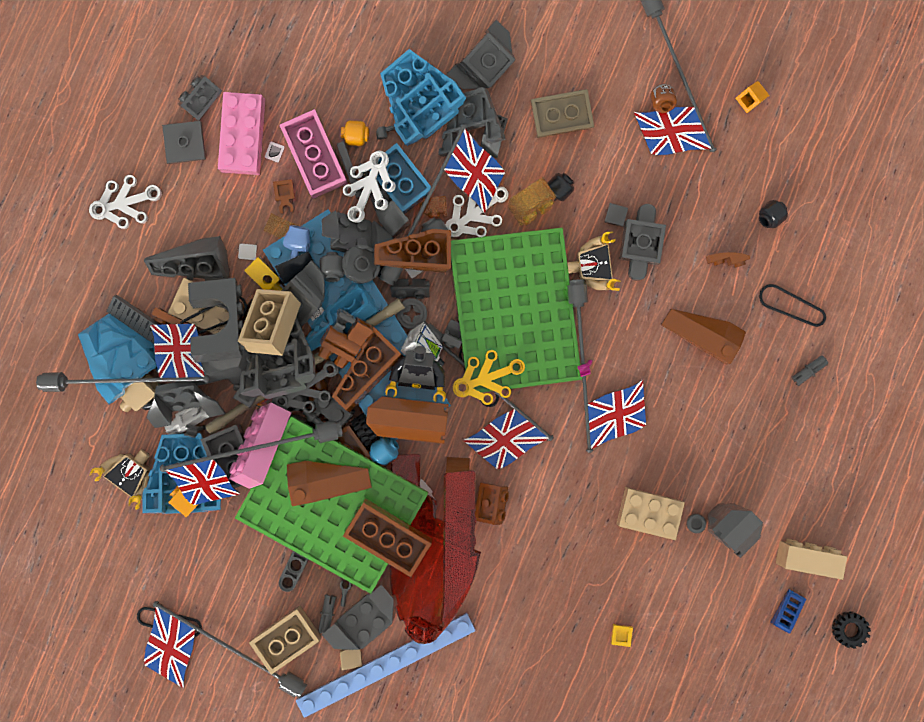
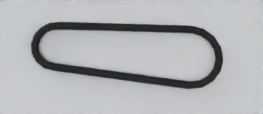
[759,284,826,327]
[180,296,247,334]

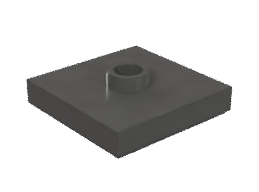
[162,121,206,164]

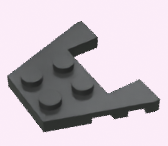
[438,87,505,157]

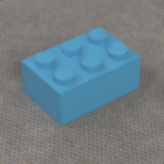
[368,143,431,214]

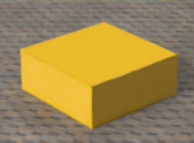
[611,624,633,647]

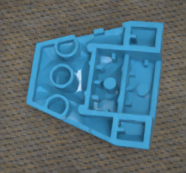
[380,49,466,146]
[78,314,158,405]
[142,433,221,514]

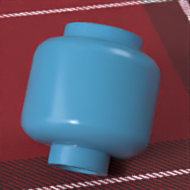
[369,437,399,465]

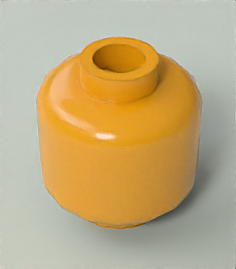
[341,120,369,146]

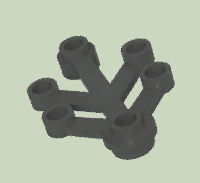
[272,361,340,413]

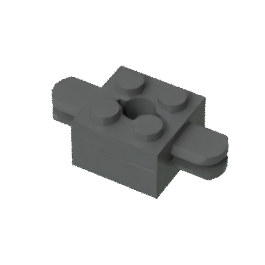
[619,204,666,281]

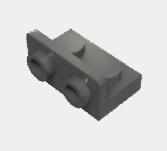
[178,75,222,121]

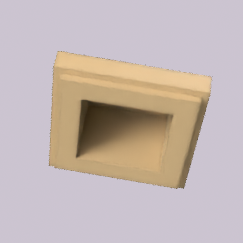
[340,649,362,670]

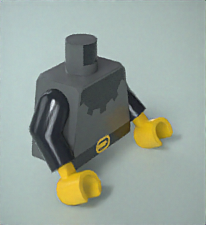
[385,346,446,402]

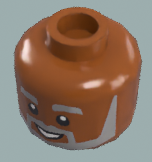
[650,84,677,113]

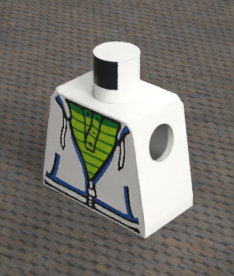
[401,322,445,366]

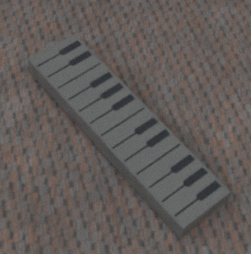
[106,295,161,344]

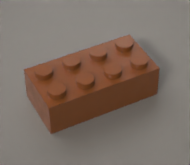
[343,498,432,577]

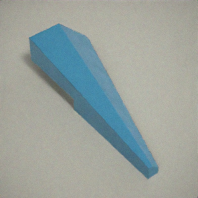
[305,281,378,351]

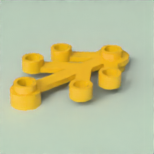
[452,350,525,405]

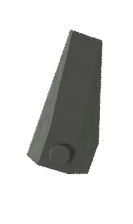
[358,163,410,239]
[144,236,230,281]

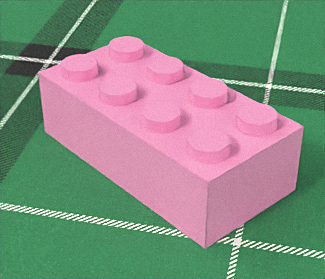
[218,92,265,175]
[280,109,348,199]
[229,402,291,489]

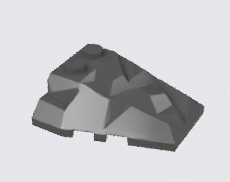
[240,317,316,399]

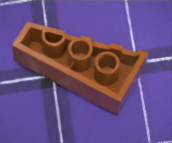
[332,326,404,412]

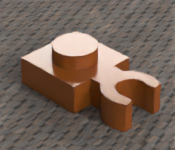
[273,179,295,214]

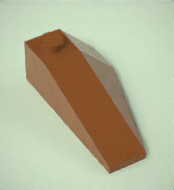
[374,229,451,272]
[287,460,372,506]

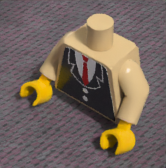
[567,231,621,291]
[90,449,151,510]

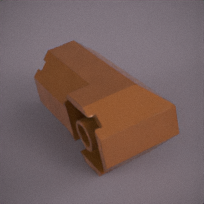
[366,396,449,444]

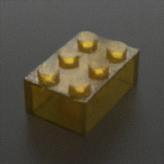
[508,177,556,225]

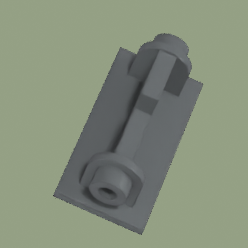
[391,279,430,299]

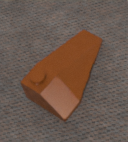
[661,309,746,365]

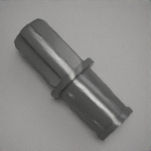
[791,356,828,386]
[318,594,337,634]

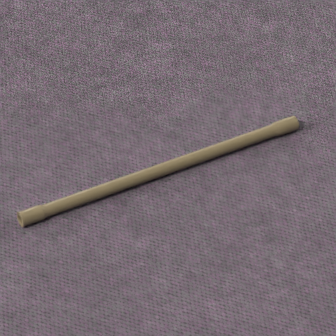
[205,298,405,435]

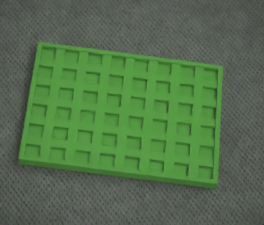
[451,228,582,393]
[235,416,429,594]

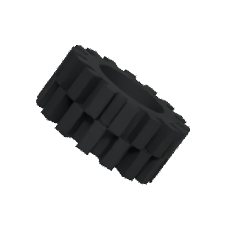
[350,413,380,450]
[832,611,871,649]

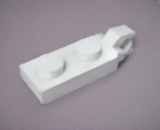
[164,396,209,434]

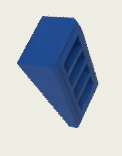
[770,589,806,634]

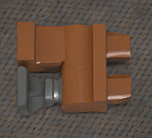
[318,308,373,369]

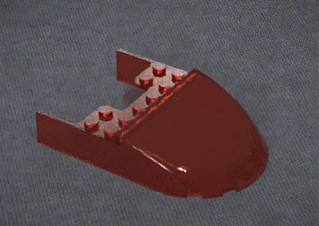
[390,454,481,644]

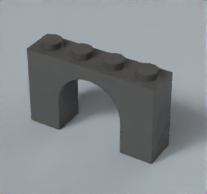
[188,278,245,363]

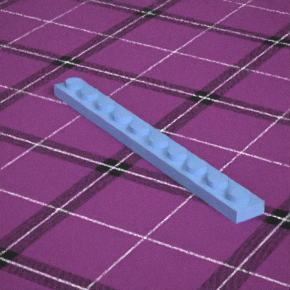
[296,613,476,718]

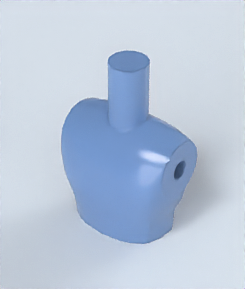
[283,225,310,259]

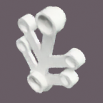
[343,151,396,223]
[89,175,162,229]
[445,187,508,238]

